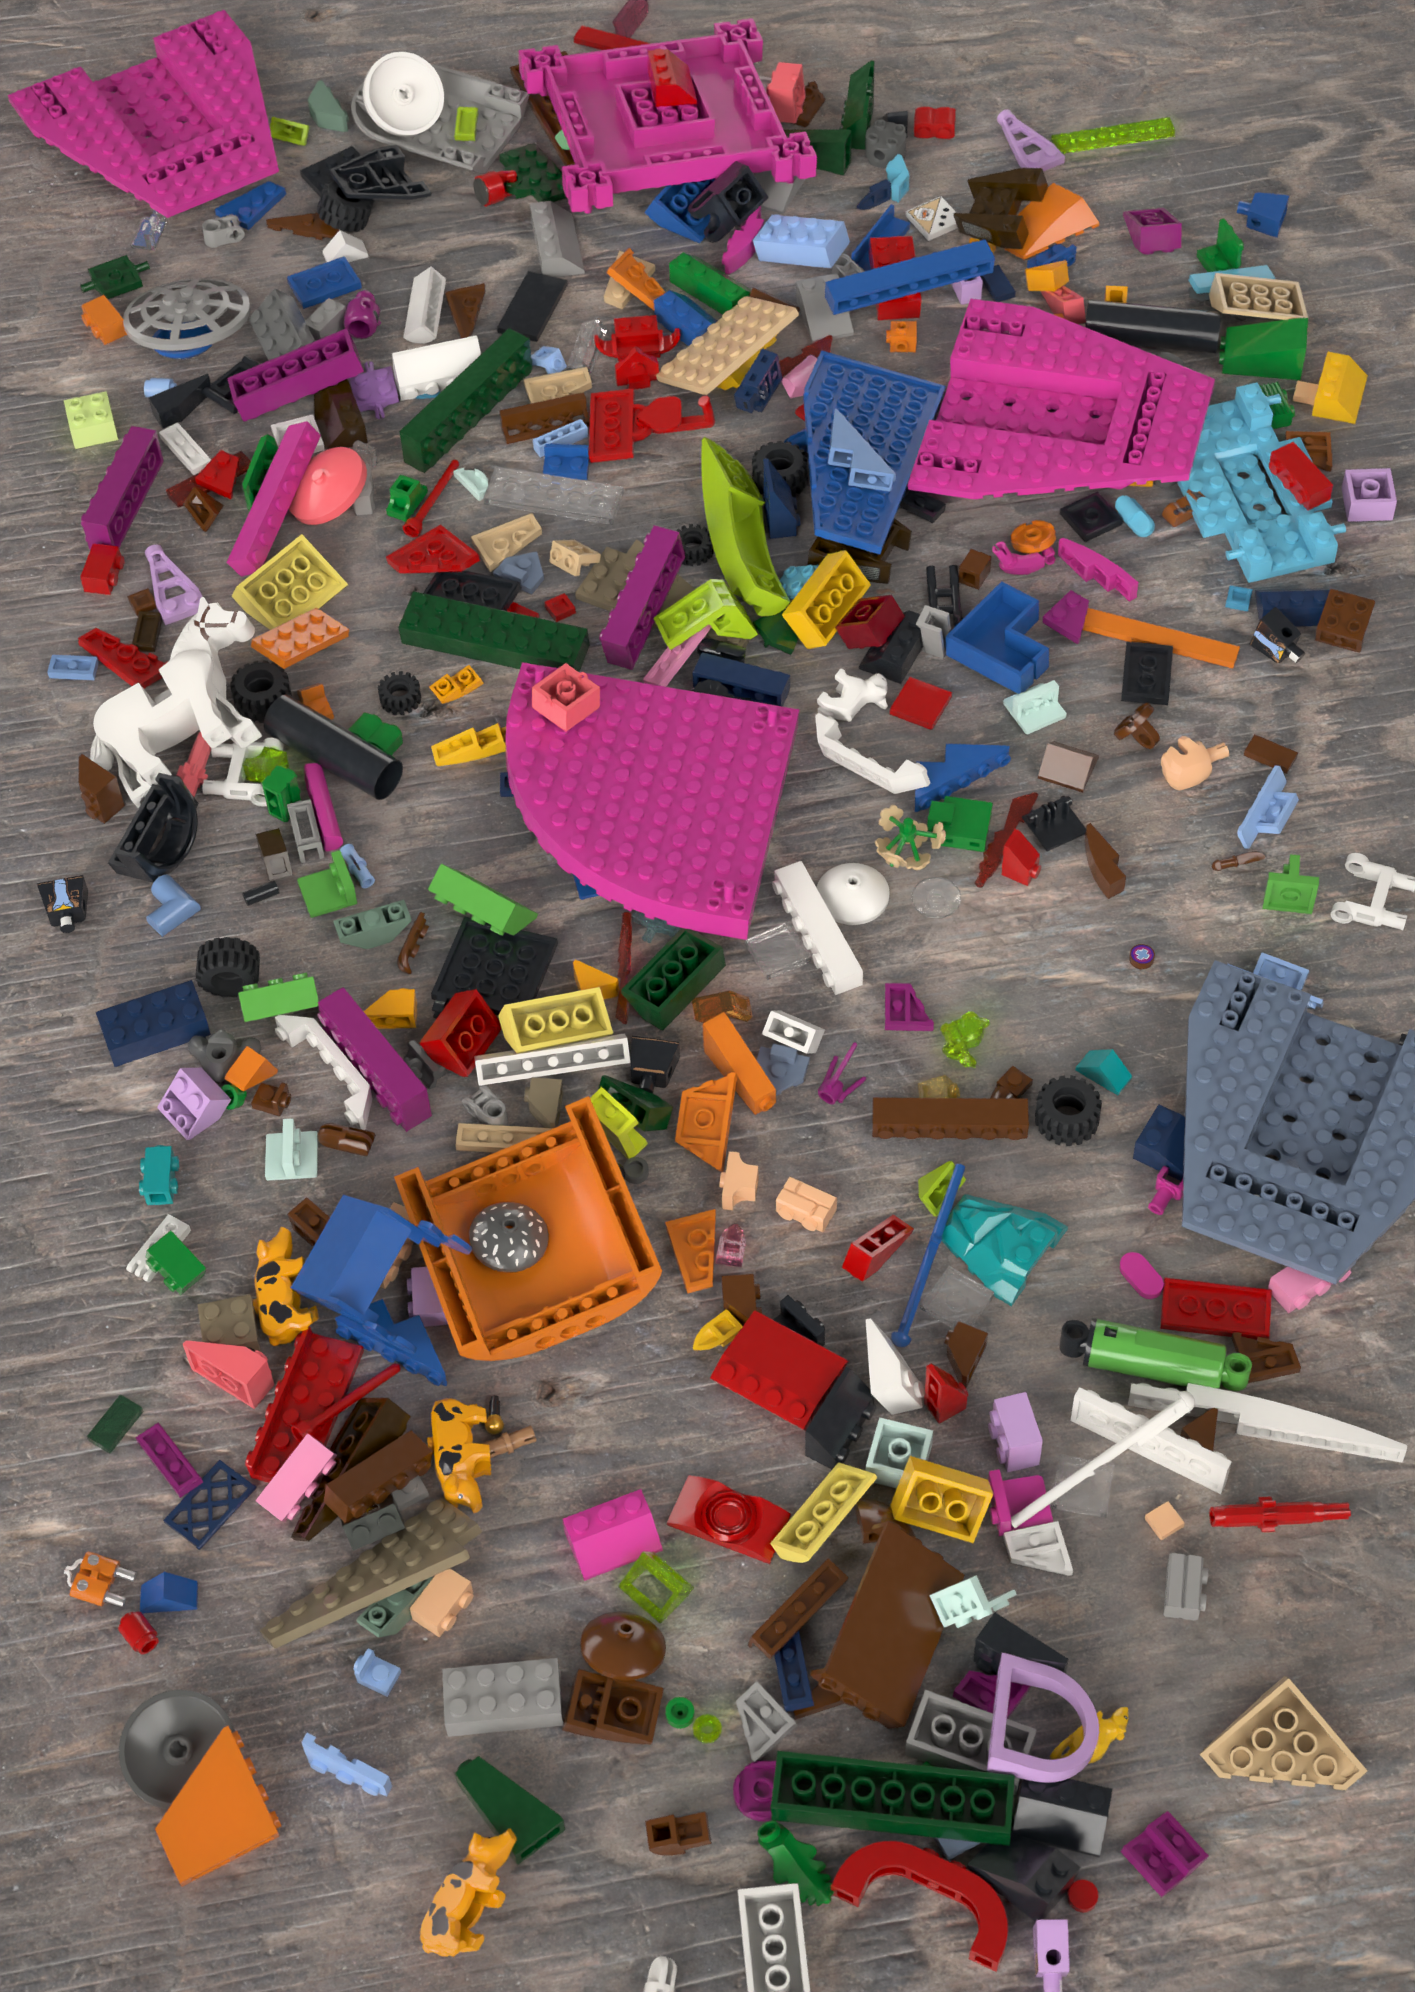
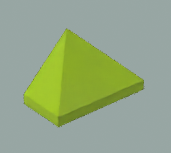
[269,116,310,146]
[918,1161,966,1216]

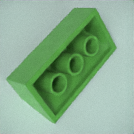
[428,864,538,936]

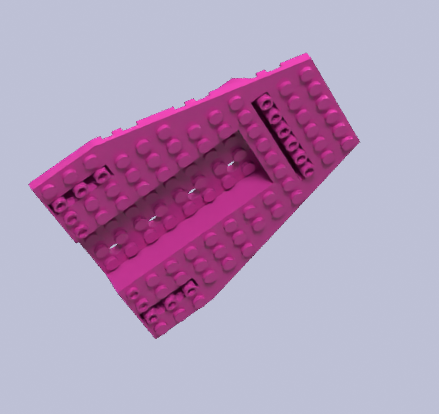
[8,10,279,218]
[908,298,1215,499]

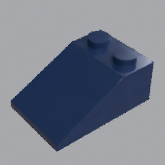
[763,459,800,539]
[1133,1104,1185,1181]

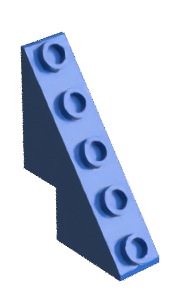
[915,744,1011,812]
[335,1299,447,1386]

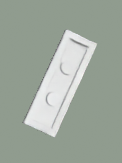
[159,423,211,476]

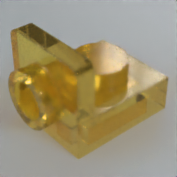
[918,1075,960,1098]

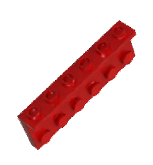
[245,1326,364,1483]

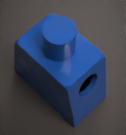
[1237,192,1289,238]

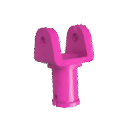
[1148,1166,1183,1215]

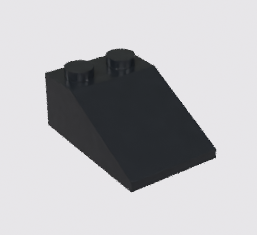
[973,1612,1069,1675]
[966,1833,1081,1922]

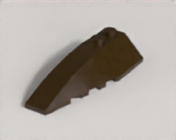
[314,379,368,450]
[291,1398,411,1541]

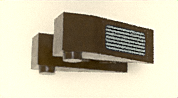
[953,168,1048,249]
[807,519,912,584]

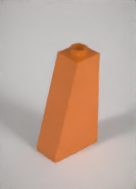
[703,1012,776,1115]

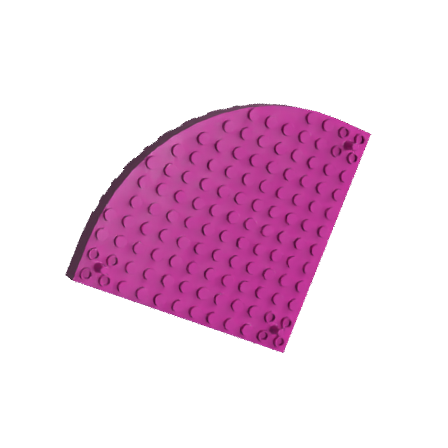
[506,662,799,940]

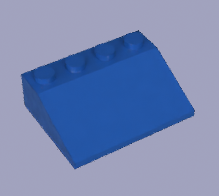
[644,179,716,243]

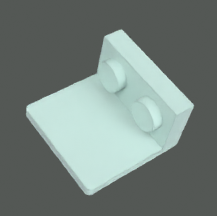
[930,1576,1017,1628]

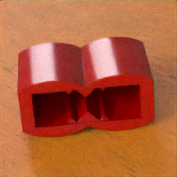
[914,107,956,139]

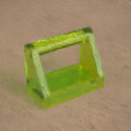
[618,1551,694,1623]

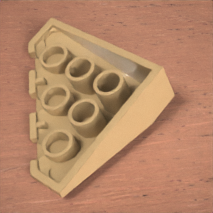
[1200,1676,1367,1790]

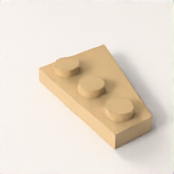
[524,367,592,404]
[471,513,542,572]

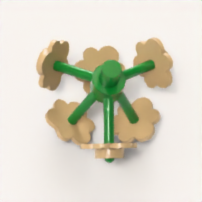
[875,805,946,870]

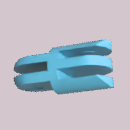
[1115,496,1155,537]

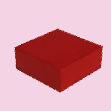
[545,593,576,622]

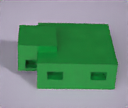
[927,796,993,852]

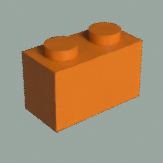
[81,295,127,345]

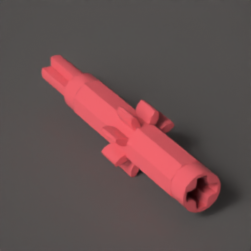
[177,731,212,820]

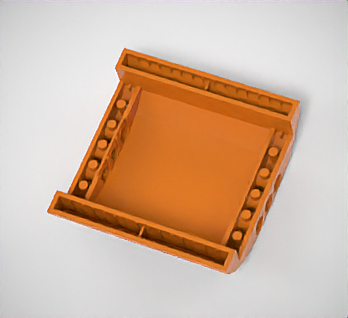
[394,1096,662,1361]

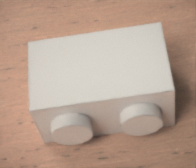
[762,1011,825,1054]

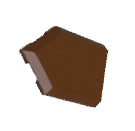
[791,81,825,128]

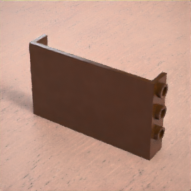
[810,1521,965,1729]

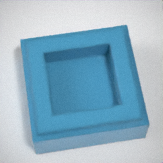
[1225,585,1253,612]

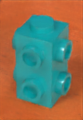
[139,1145,179,1205]

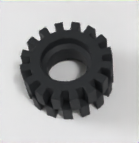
[676,524,713,566]
[378,671,422,715]

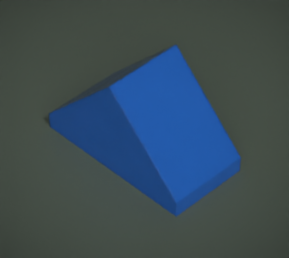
[140,1572,198,1613]

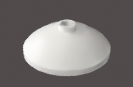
[817,863,889,925]

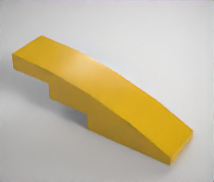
[431,723,506,766]

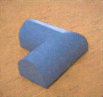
[146,874,201,937]

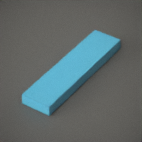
[1189,265,1275,294]

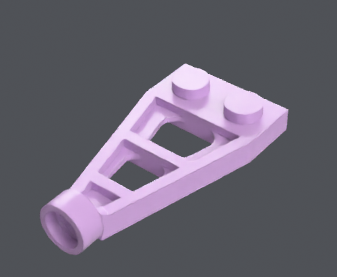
[997,110,1065,171]
[145,545,203,626]

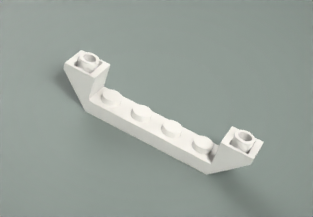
[815,713,930,794]
[275,1015,373,1130]

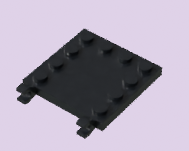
[431,917,558,1019]

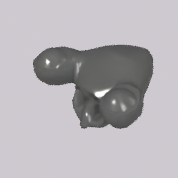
[188,1029,261,1084]

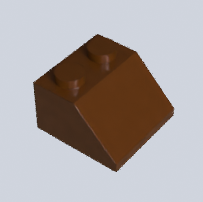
[79,754,125,824]

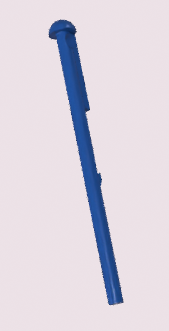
[891,1164,965,1347]

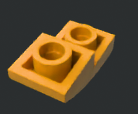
[429,665,484,704]

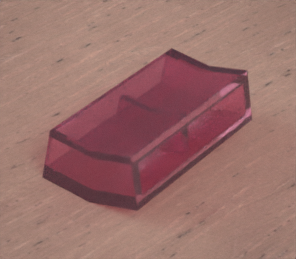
[612,0,649,38]

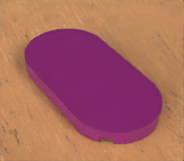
[733,1760,776,1821]

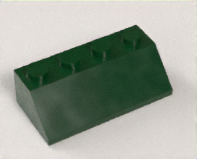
[621,928,726,1031]

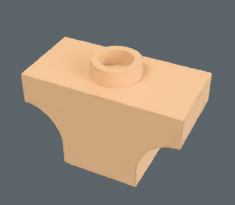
[720,1151,759,1210]

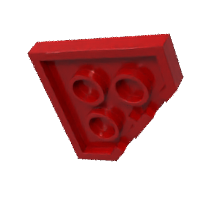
[386,524,480,574]

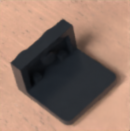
[773,1295,825,1347]

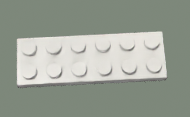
[1070,1387,1232,1494]

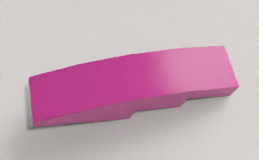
[1058,538,1139,602]

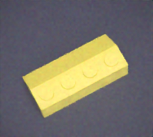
[498,987,613,1054]

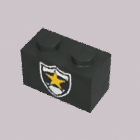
[341,1494,405,1551]

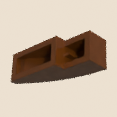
[1085,823,1126,899]

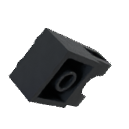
[688,161,769,243]

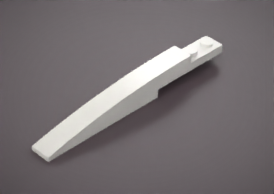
[1128,1383,1407,1462]

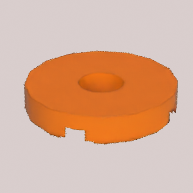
[1011,520,1056,554]

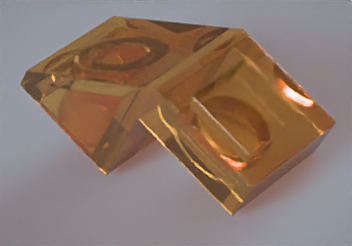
[692,990,753,1023]

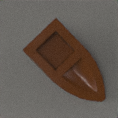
[990,1066,1033,1099]

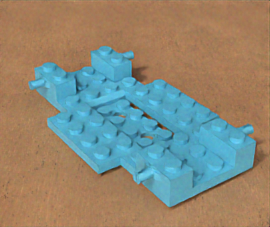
[1177,382,1346,583]

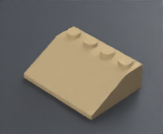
[1209,273,1308,320]

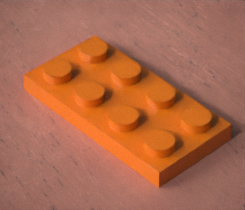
[251,608,349,669]

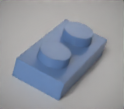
[47,655,99,680]

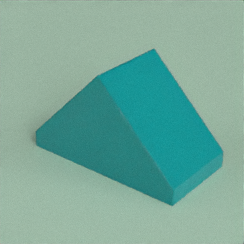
[1075,1049,1132,1096]

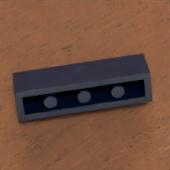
[693,653,790,707]

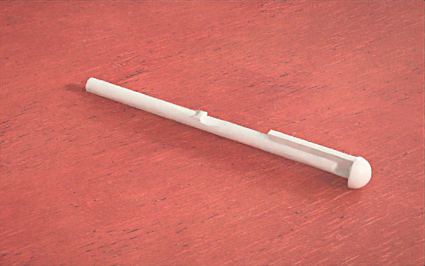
[1011,1391,1195,1528]

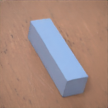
[533,419,588,458]

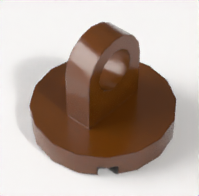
[1114,702,1160,749]

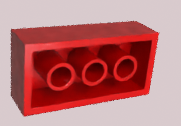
[869,236,922,320]

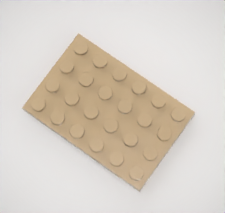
[656,296,799,395]

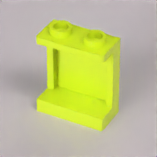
[590,1087,648,1159]

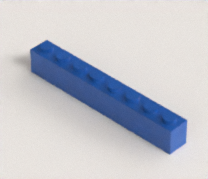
[824,239,995,315]

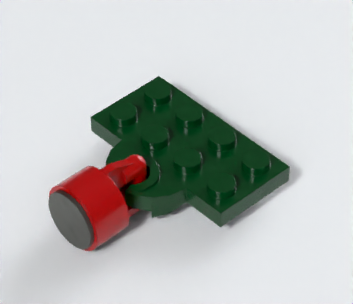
[473,143,568,206]

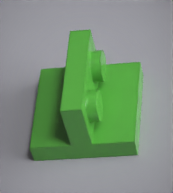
[1262,854,1319,914]

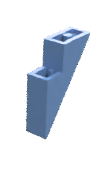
[828,409,896,492]

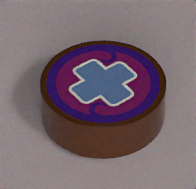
[1129,944,1155,969]

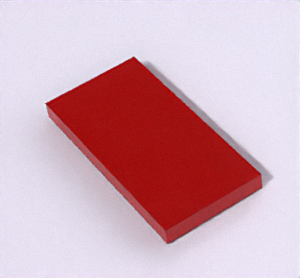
[1160,1277,1272,1340]

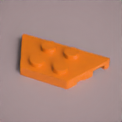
[675,1072,738,1172]

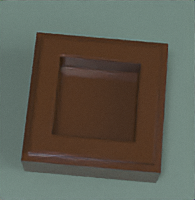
[127,588,157,616]

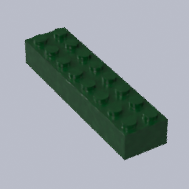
[399,328,533,473]
[398,591,590,672]
[771,1751,1015,1846]

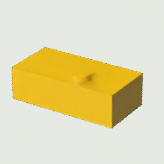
[782,550,871,649]

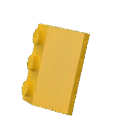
[1312,351,1368,424]

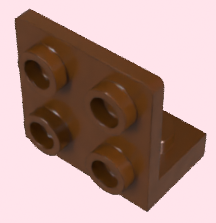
[1315,589,1375,653]

